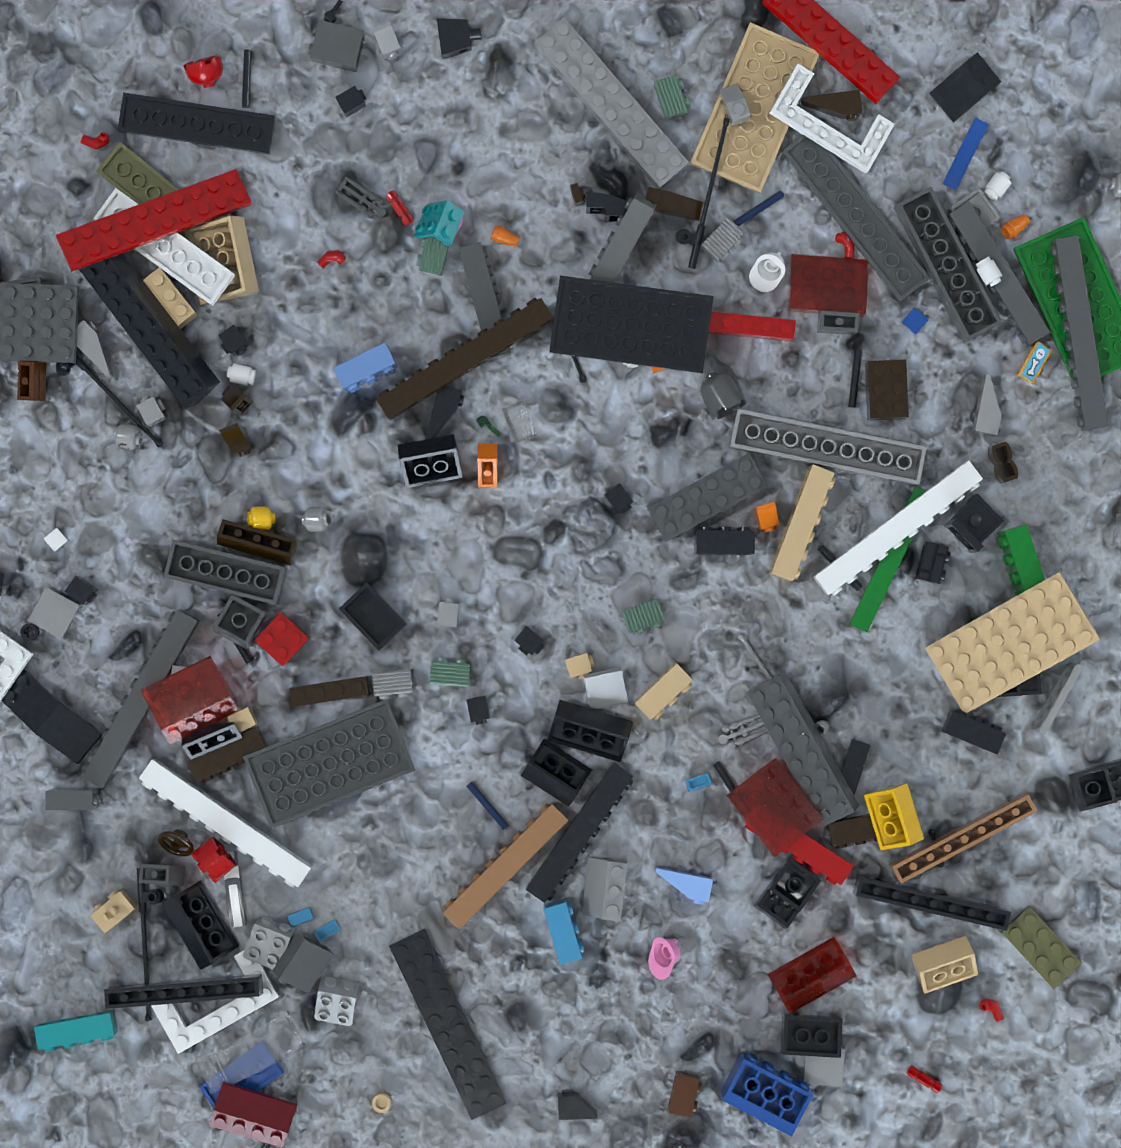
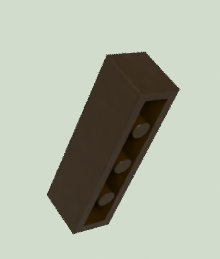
[217,519,297,566]
[289,676,370,707]
[187,726,268,783]
[827,814,878,849]

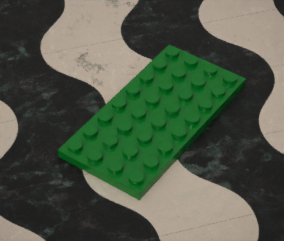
[1013,217,1121,378]

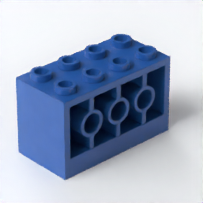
[720,1051,813,1137]

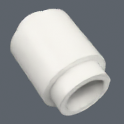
[984,172,1011,201]
[976,257,1003,287]
[227,363,256,386]

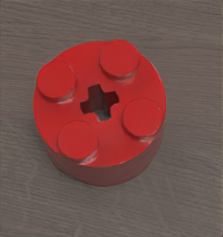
[191,837,237,883]

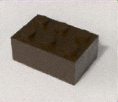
[865,359,909,421]

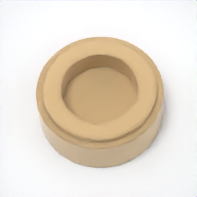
[372,1092,392,1113]

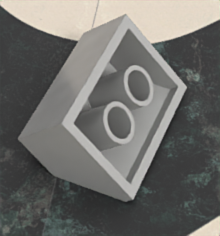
[582,857,627,921]

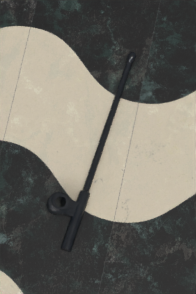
[675,118,730,269]
[56,354,162,448]
[136,868,164,1021]

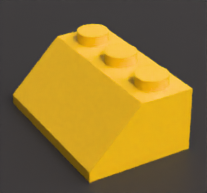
[864,783,924,850]

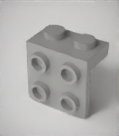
[243,916,295,969]
[314,976,360,1026]

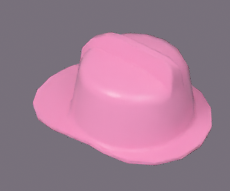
[648,937,680,980]

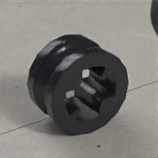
[20,624,39,641]

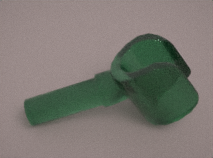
[476,416,501,437]

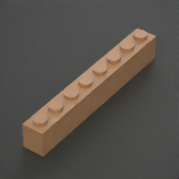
[889,793,1038,884]
[443,803,569,929]

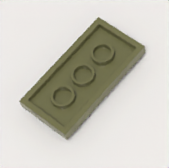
[96,142,179,204]
[1000,906,1082,989]

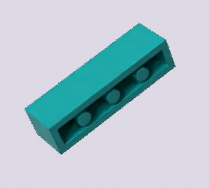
[34,1009,118,1052]

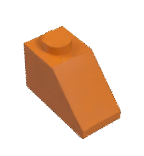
[477,444,498,488]
[753,501,779,533]

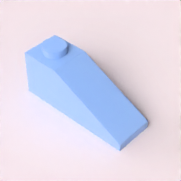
[655,866,713,904]

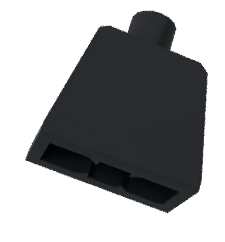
[437,18,482,59]

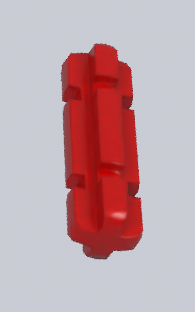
[386,190,414,226]
[906,1065,943,1093]

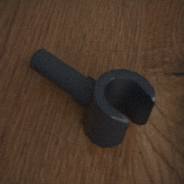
[324,0,342,23]

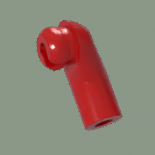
[835,232,854,259]

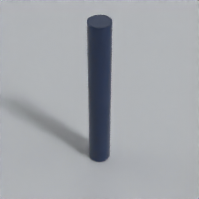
[733,190,784,227]
[466,781,509,830]

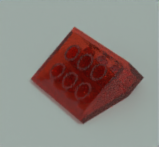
[787,254,868,317]
[141,656,239,744]
[726,758,824,857]

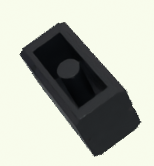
[915,541,951,584]

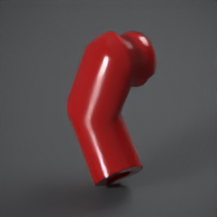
[80,132,110,150]
[317,250,346,269]
[979,998,1004,1022]

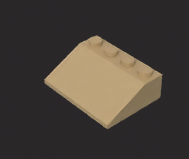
[185,216,259,305]

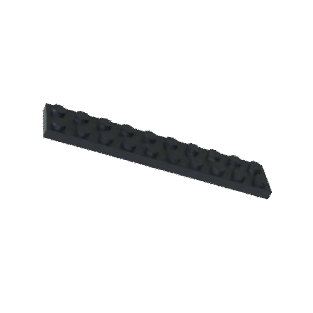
[389,929,507,1120]

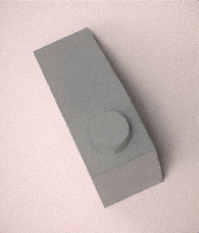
[77,320,113,379]
[972,374,1003,436]

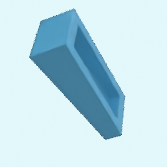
[684,773,712,792]
[287,907,314,927]
[313,920,340,942]

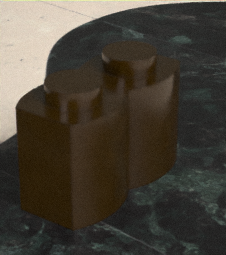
[988,442,1018,484]

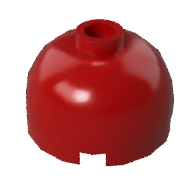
[183,55,223,88]

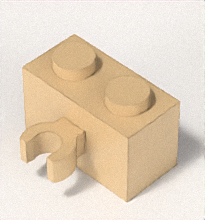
[90,889,138,933]

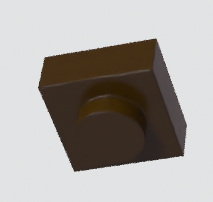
[570,183,586,206]

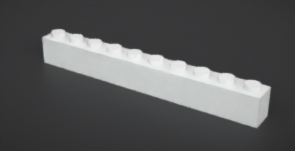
[813,461,983,596]
[139,758,313,887]

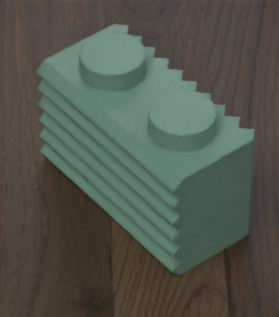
[654,74,691,121]
[416,236,449,276]
[621,598,666,635]
[430,657,470,687]

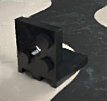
[943,493,1004,553]

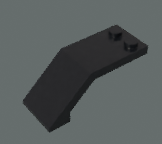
[1,669,102,764]

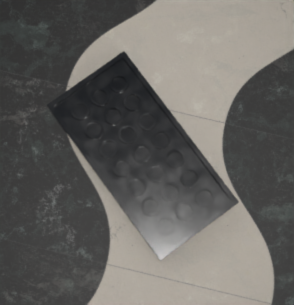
[549,275,714,374]

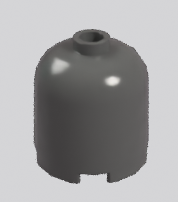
[700,371,747,420]

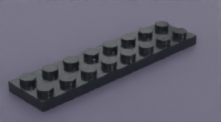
[117,92,275,155]

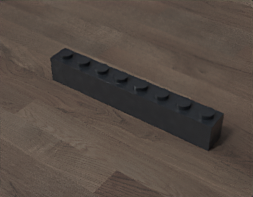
[526,762,634,903]
[853,874,1011,931]
[104,974,263,1009]

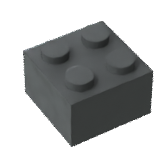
[212,594,266,650]

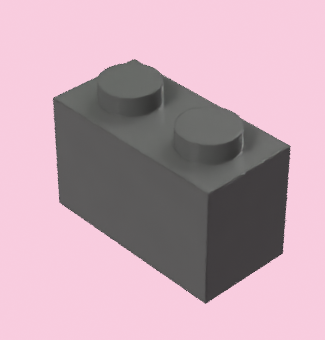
[817,311,859,335]

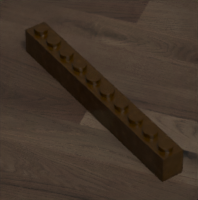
[376,298,554,420]

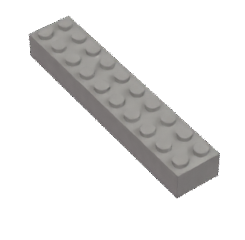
[535,17,689,189]
[729,409,927,486]

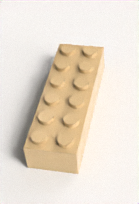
[768,465,836,582]

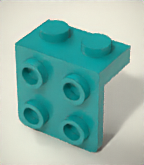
[414,200,465,246]

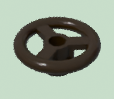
[158,829,194,857]

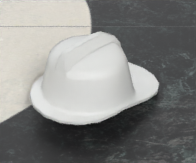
[749,252,786,292]

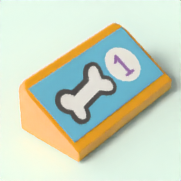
[1016,340,1052,384]

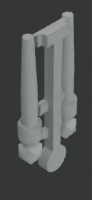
[718,714,768,748]

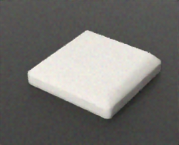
[44,528,68,551]

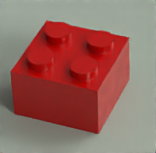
[254,612,311,667]

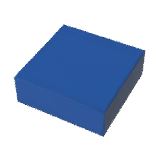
[901,307,928,335]

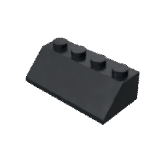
[547,700,633,762]
[162,880,239,970]

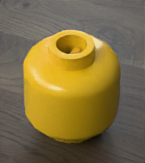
[247,506,275,531]

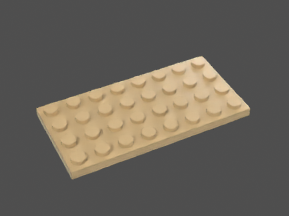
[690,22,819,194]
[925,572,1100,713]

